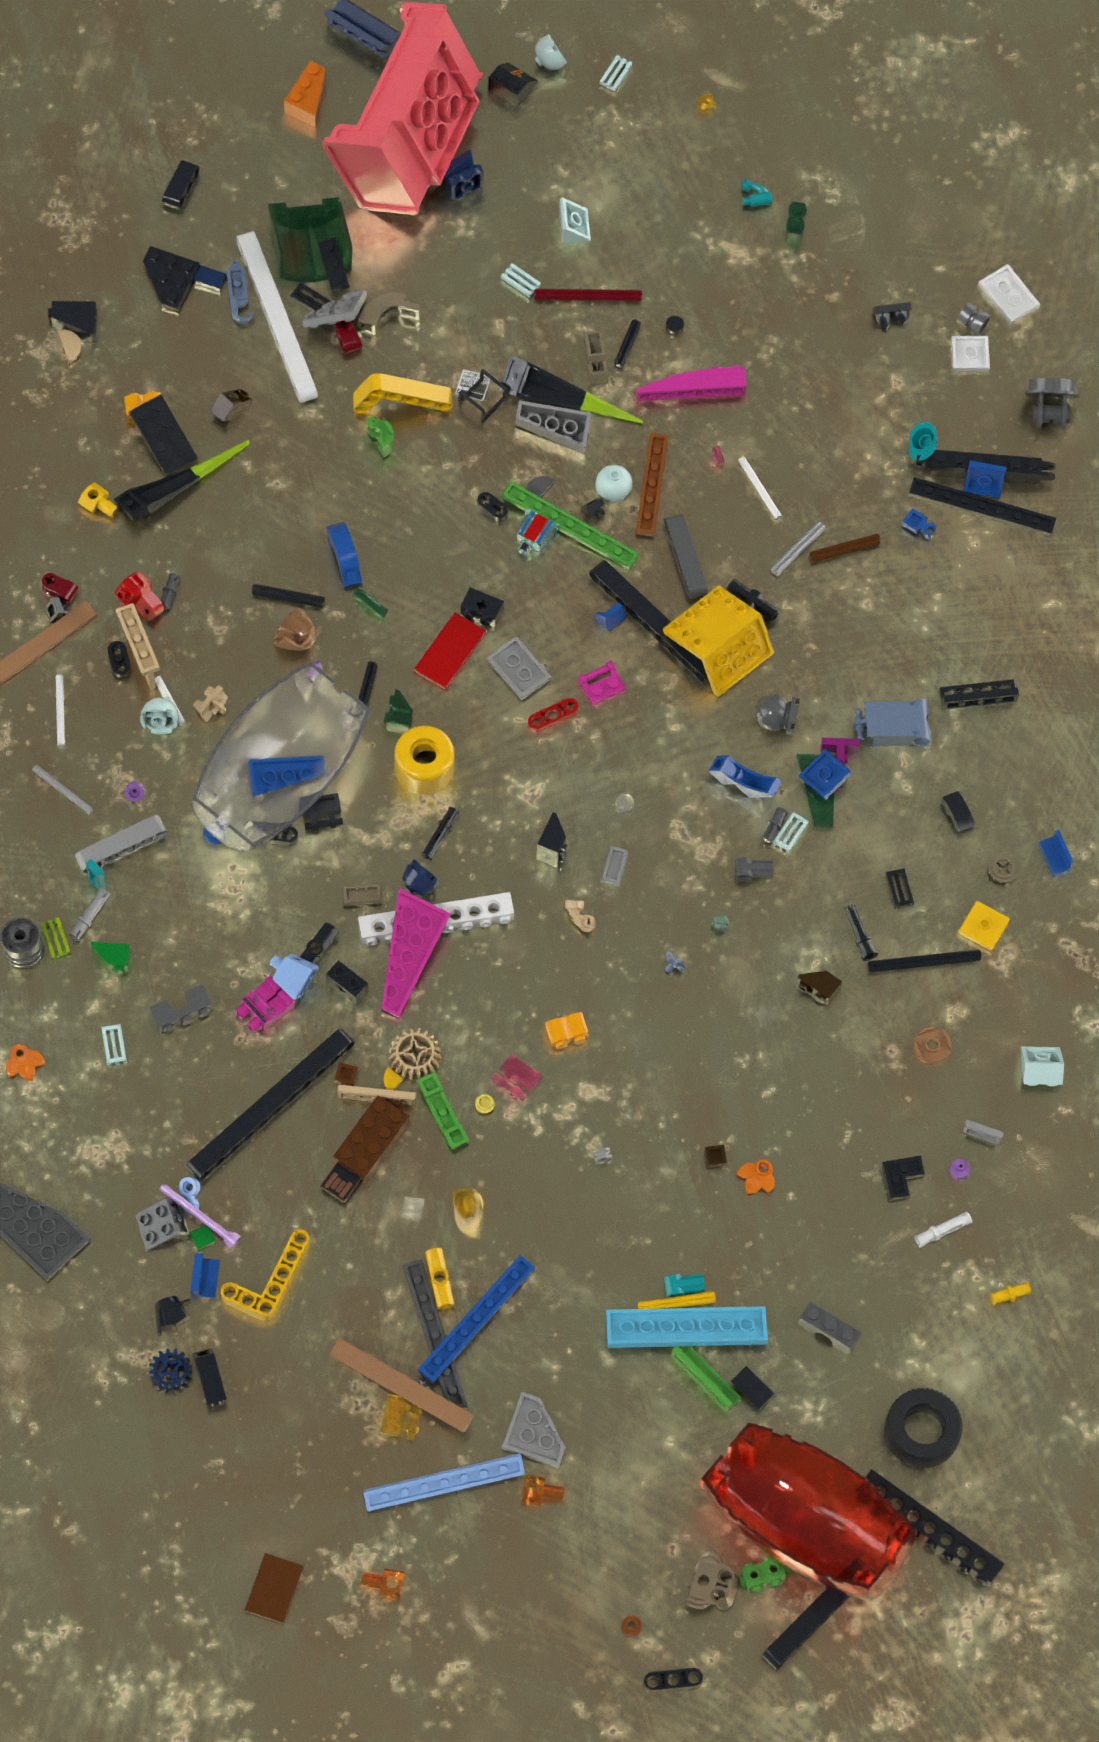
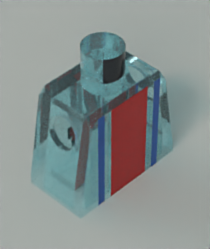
[517,508,558,556]

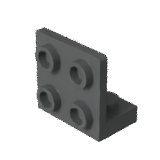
[136,1198,191,1250]

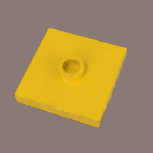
[958,901,1010,952]

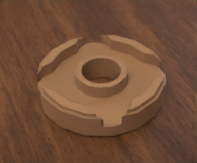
[913,1026,952,1065]

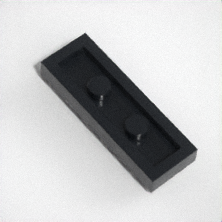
[318,237,350,293]

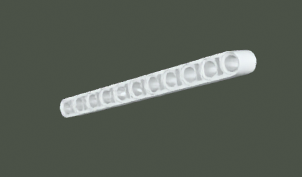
[236,231,318,403]

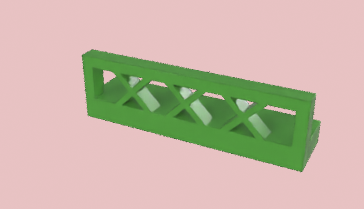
[671,1346,741,1413]

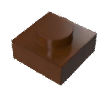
[334,1062,358,1086]

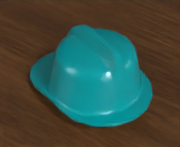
[909,422,938,461]

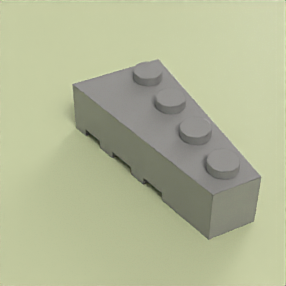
[516,400,592,455]

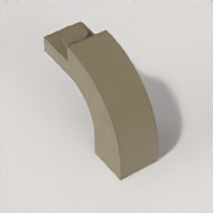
[358,293,421,334]

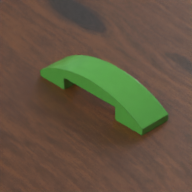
[417,1072,469,1149]

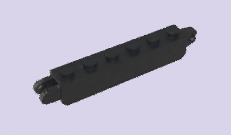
[916,450,1056,484]

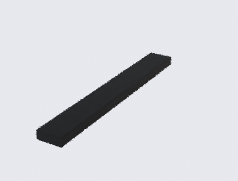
[908,477,1056,536]

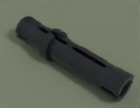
[421,807,460,861]

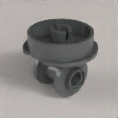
[1025,378,1080,430]

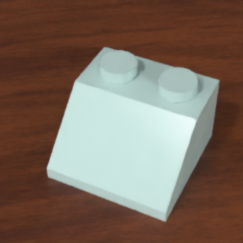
[1021,1046,1064,1086]

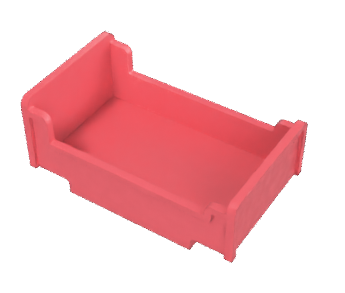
[322,2,484,215]

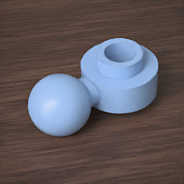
[179,1177,200,1214]

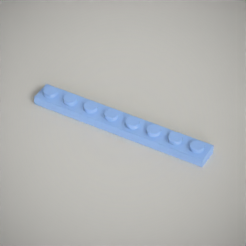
[363,1453,525,1511]

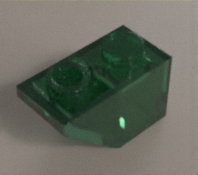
[384,689,413,734]

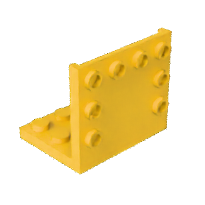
[663,585,774,697]

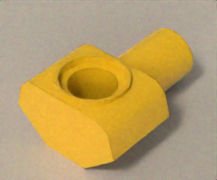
[78,483,119,518]

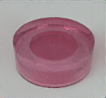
[712,446,725,465]

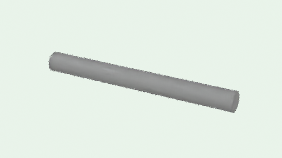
[32,765,95,815]

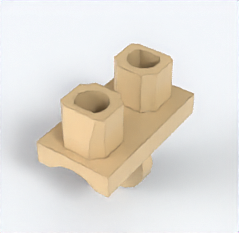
[193,685,228,722]

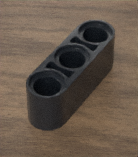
[162,160,200,210]
[643,1668,703,1695]

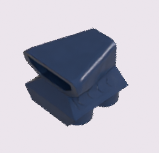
[442,149,484,200]

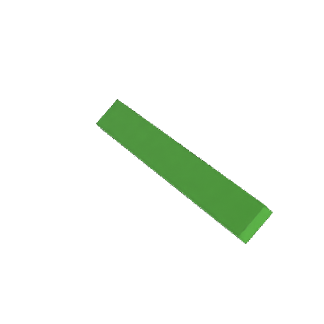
[501,481,639,570]

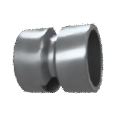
[956,302,991,336]

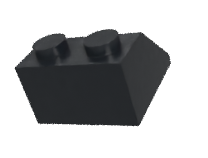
[488,63,537,107]
[536,812,568,868]

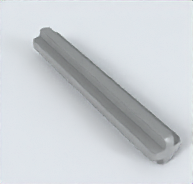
[770,521,825,576]

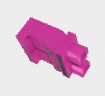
[236,975,295,1033]

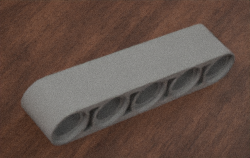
[75,815,168,873]

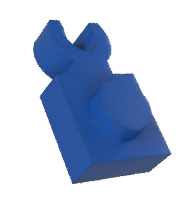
[901,508,937,539]

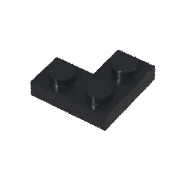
[882,1156,925,1201]

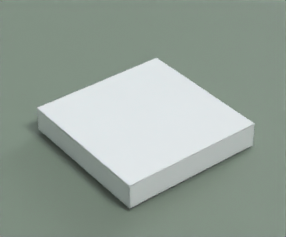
[951,336,990,371]

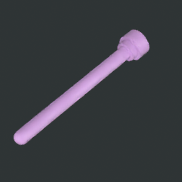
[160,1184,241,1249]

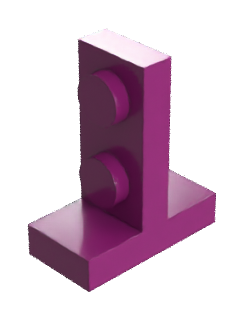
[820,738,860,788]

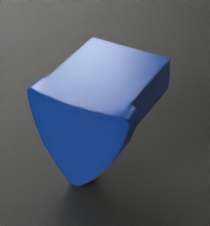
[593,603,626,632]

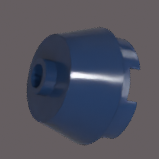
[402,859,440,897]

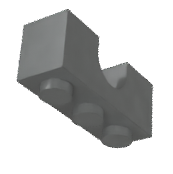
[149,984,213,1034]
[798,1302,861,1355]

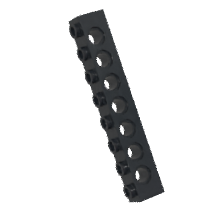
[856,1469,1005,1587]

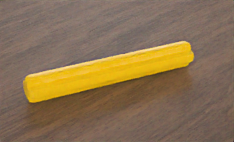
[637,1291,716,1309]

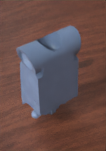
[853,699,932,747]

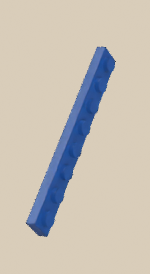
[417,1255,535,1384]

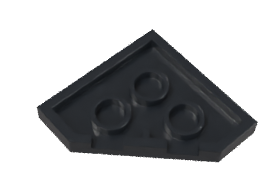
[143,246,200,312]

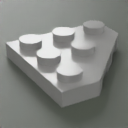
[302,289,367,328]
[502,1392,566,1468]

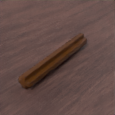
[809,534,881,562]

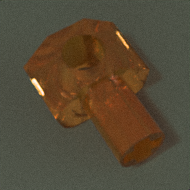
[521,1474,565,1506]
[361,1568,405,1601]

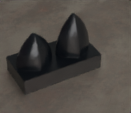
[872,302,912,332]

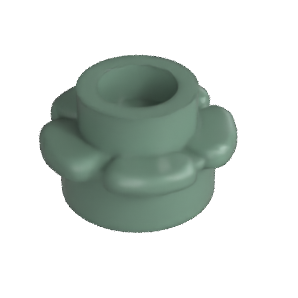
[711,916,730,930]

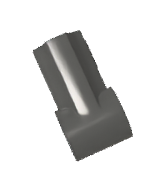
[735,857,773,881]

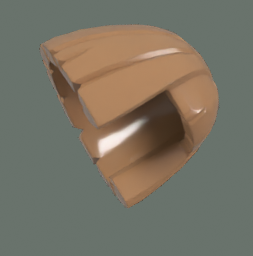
[274,608,316,651]

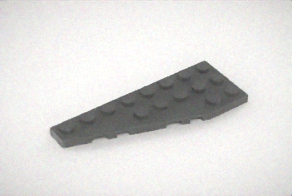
[0,1183,90,1281]

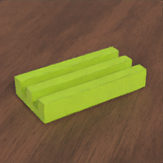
[41,917,71,960]

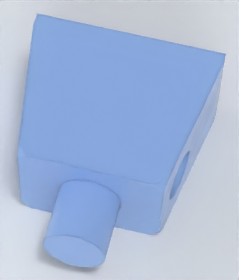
[269,954,319,1000]

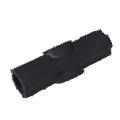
[726,579,780,624]
[300,922,339,965]

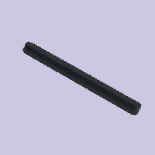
[867,949,982,972]

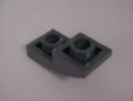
[941,791,976,832]

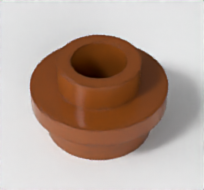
[621,1616,642,1637]

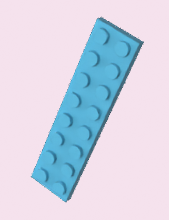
[606,1306,768,1348]

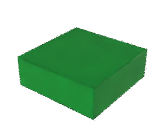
[190,1225,216,1251]

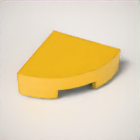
[384,1067,403,1090]

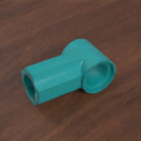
[664,1274,705,1297]

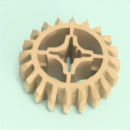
[389,1028,441,1080]

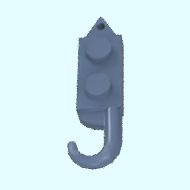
[226,258,253,323]

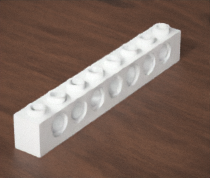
[358,892,514,946]

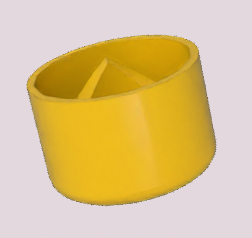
[394,726,454,795]

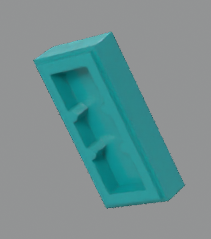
[86,859,106,890]

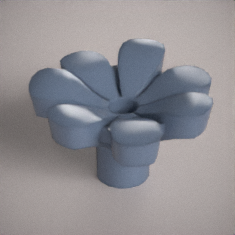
[665,951,687,973]

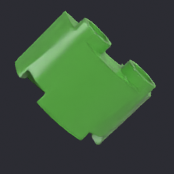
[366,417,394,458]

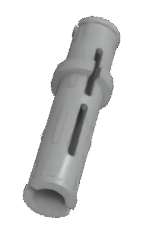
[68,888,110,941]

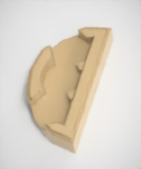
[58,330,82,364]

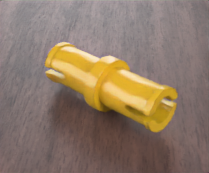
[990,1282,1031,1305]

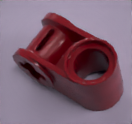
[335,320,362,355]
[42,573,79,605]

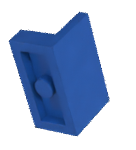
[1039,829,1074,877]
[190,1253,220,1299]

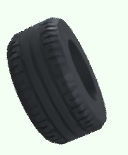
[884,1388,963,1468]

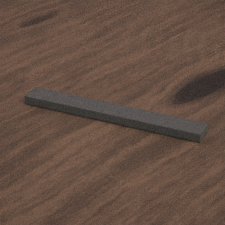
[403,1259,468,1409]

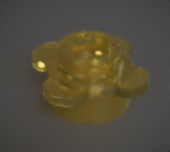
[696,94,716,113]

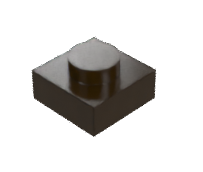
[704,1145,727,1168]

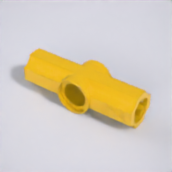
[425,1248,454,1310]

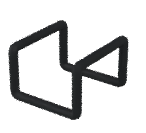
[458,369,507,421]

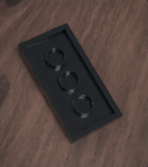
[129,395,198,477]

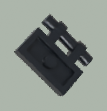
[300,793,343,831]

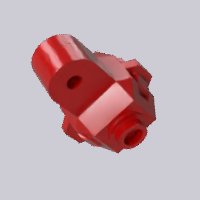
[115,571,164,620]

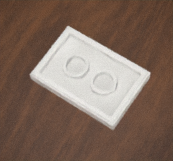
[978,264,1040,324]

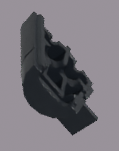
[155,1296,191,1337]

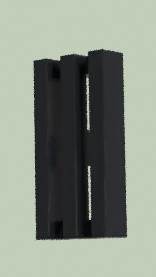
[290,282,330,313]
[885,868,914,909]

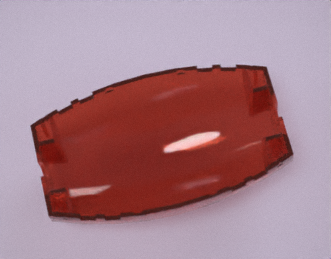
[701,1422,916,1601]

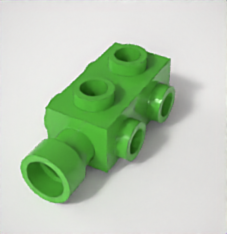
[738,1556,801,1593]

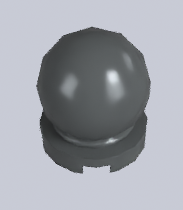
[755,694,800,735]

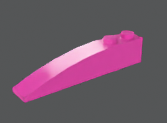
[636,366,747,401]

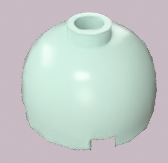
[534,34,567,70]
[595,464,632,503]
[140,698,178,735]

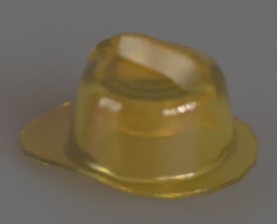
[453,1187,484,1234]

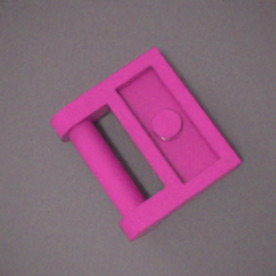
[577,661,626,706]

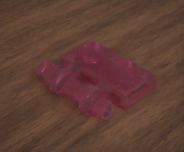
[491,1054,542,1102]

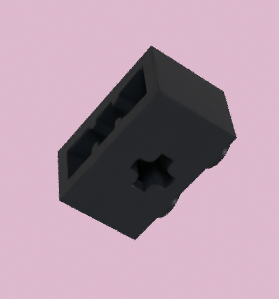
[461,587,504,628]
[326,960,368,1005]

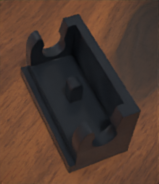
[731,1366,776,1410]

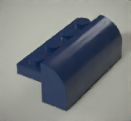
[324,0,401,58]

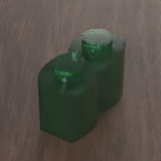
[785,201,807,245]

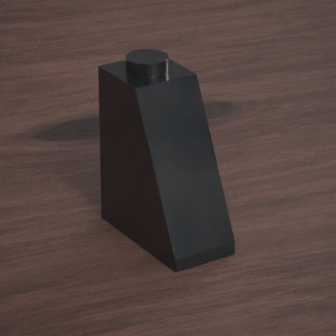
[48,301,97,343]
[192,1348,227,1407]

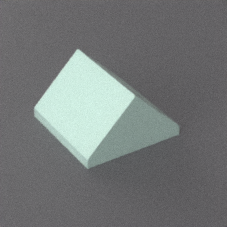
[559,197,591,243]

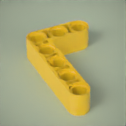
[353,373,452,414]
[221,1229,309,1321]

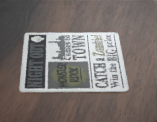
[455,370,490,401]

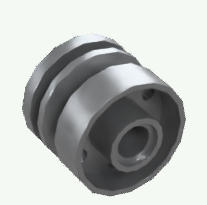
[0,917,44,968]

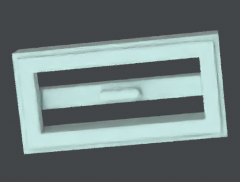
[600,55,633,92]
[501,263,541,298]
[773,812,809,853]
[101,1024,127,1066]

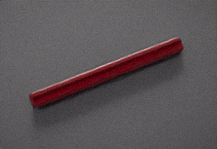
[534,288,642,301]

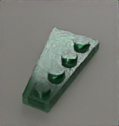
[796,754,835,828]

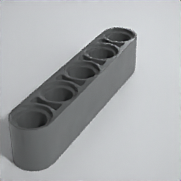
[664,514,708,599]

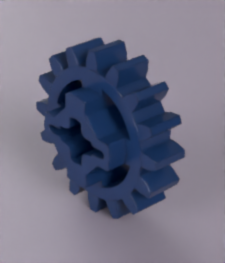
[149,1348,193,1393]

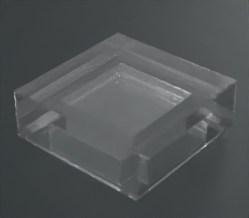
[402,1197,424,1220]

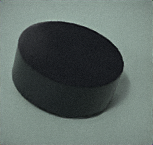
[666,316,684,335]

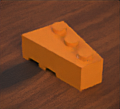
[284,61,326,128]

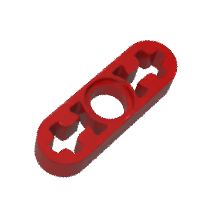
[528,698,578,733]

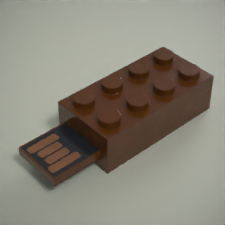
[320,1095,410,1203]

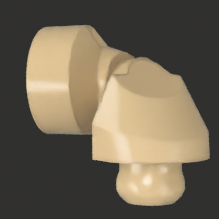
[565,900,596,932]

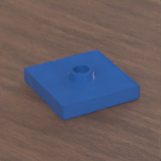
[964,461,1006,498]
[798,749,852,800]

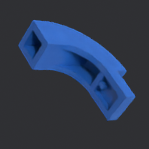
[326,522,363,587]

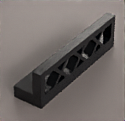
[939,679,1019,710]

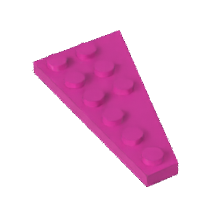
[381,888,451,1018]

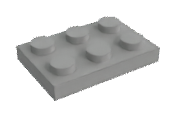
[487,636,551,701]

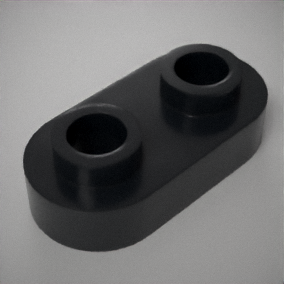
[108,641,131,678]

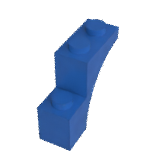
[708,755,781,798]

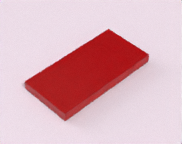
[414,612,486,690]

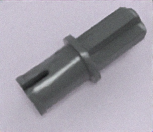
[160,573,181,609]
[762,807,788,843]

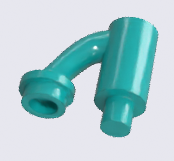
[741,178,772,207]

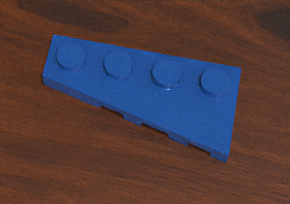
[248,756,326,798]

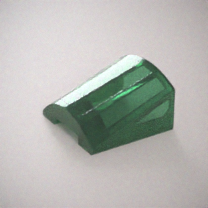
[268,197,353,283]

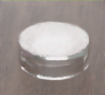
[615,794,634,814]

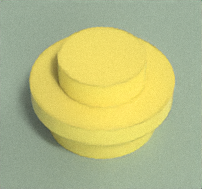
[475,1094,495,1114]

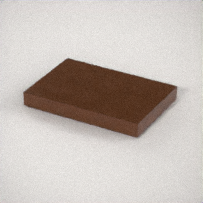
[245,1553,304,1624]

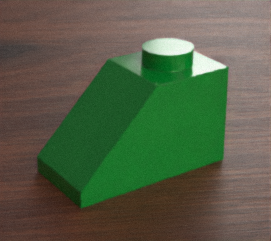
[91,941,131,974]

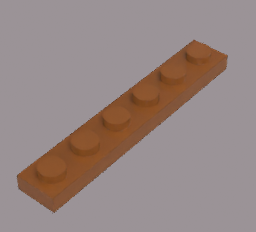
[636,433,669,537]

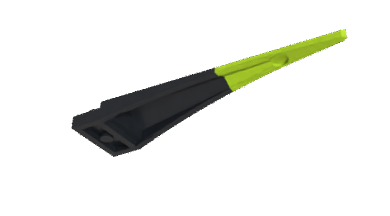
[499,356,644,423]
[114,440,250,521]

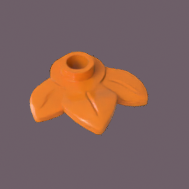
[6,1044,45,1081]
[737,1159,775,1194]

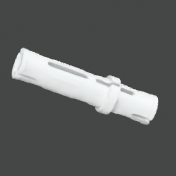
[914,1211,972,1247]

